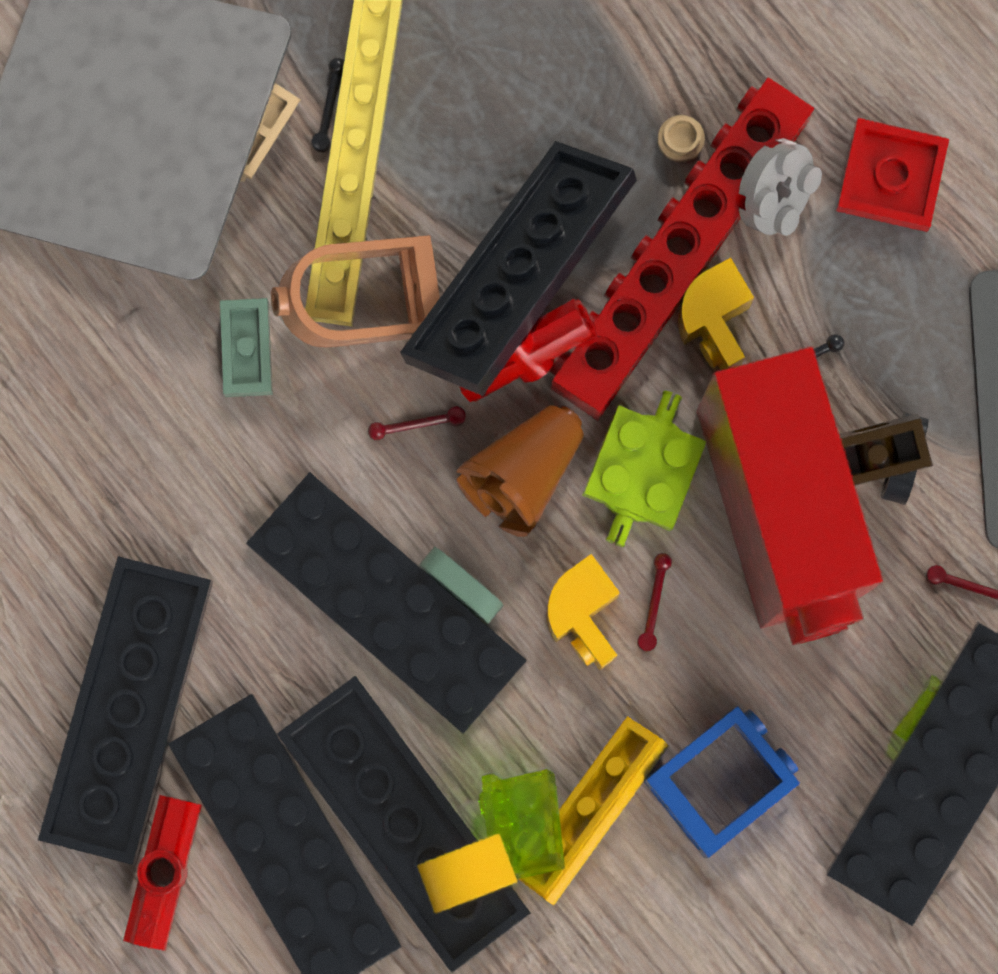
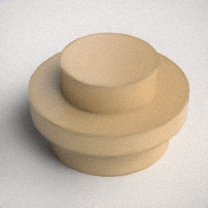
[658,115,705,162]

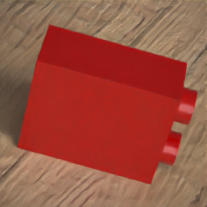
[697,346,883,645]

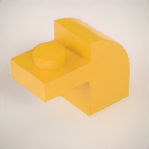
[678,257,754,371]
[547,554,620,670]
[417,834,518,913]

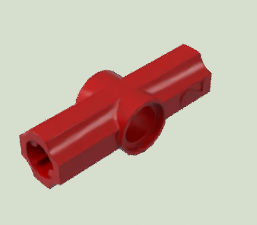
[459,299,597,403]
[123,795,202,951]

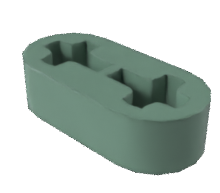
[419,547,504,624]

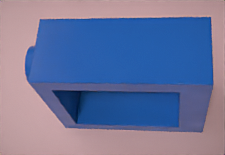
[644,706,800,858]

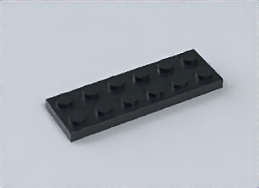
[400,141,637,396]
[246,472,527,734]
[38,556,213,865]
[826,621,998,926]
[277,675,531,973]
[168,694,402,974]

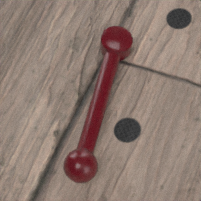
[368,406,466,440]
[638,553,672,652]
[926,565,998,600]

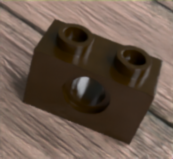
[839,414,933,486]

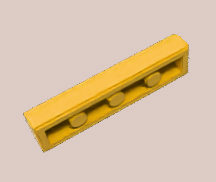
[514,716,669,906]

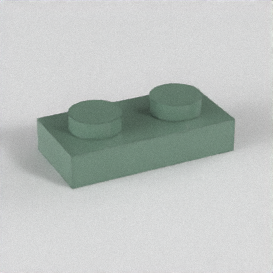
[220,298,273,397]

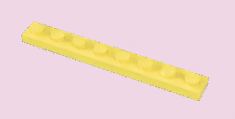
[305,0,403,327]

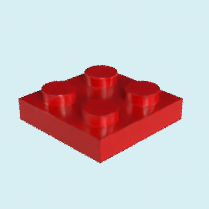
[836,118,949,232]

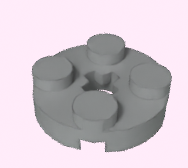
[739,138,822,236]

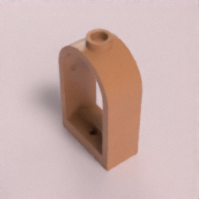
[271,235,440,348]

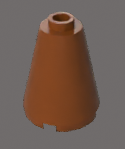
[456,405,584,537]

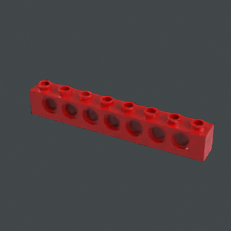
[550,77,815,421]

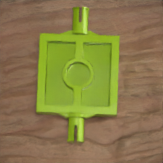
[582,390,707,547]

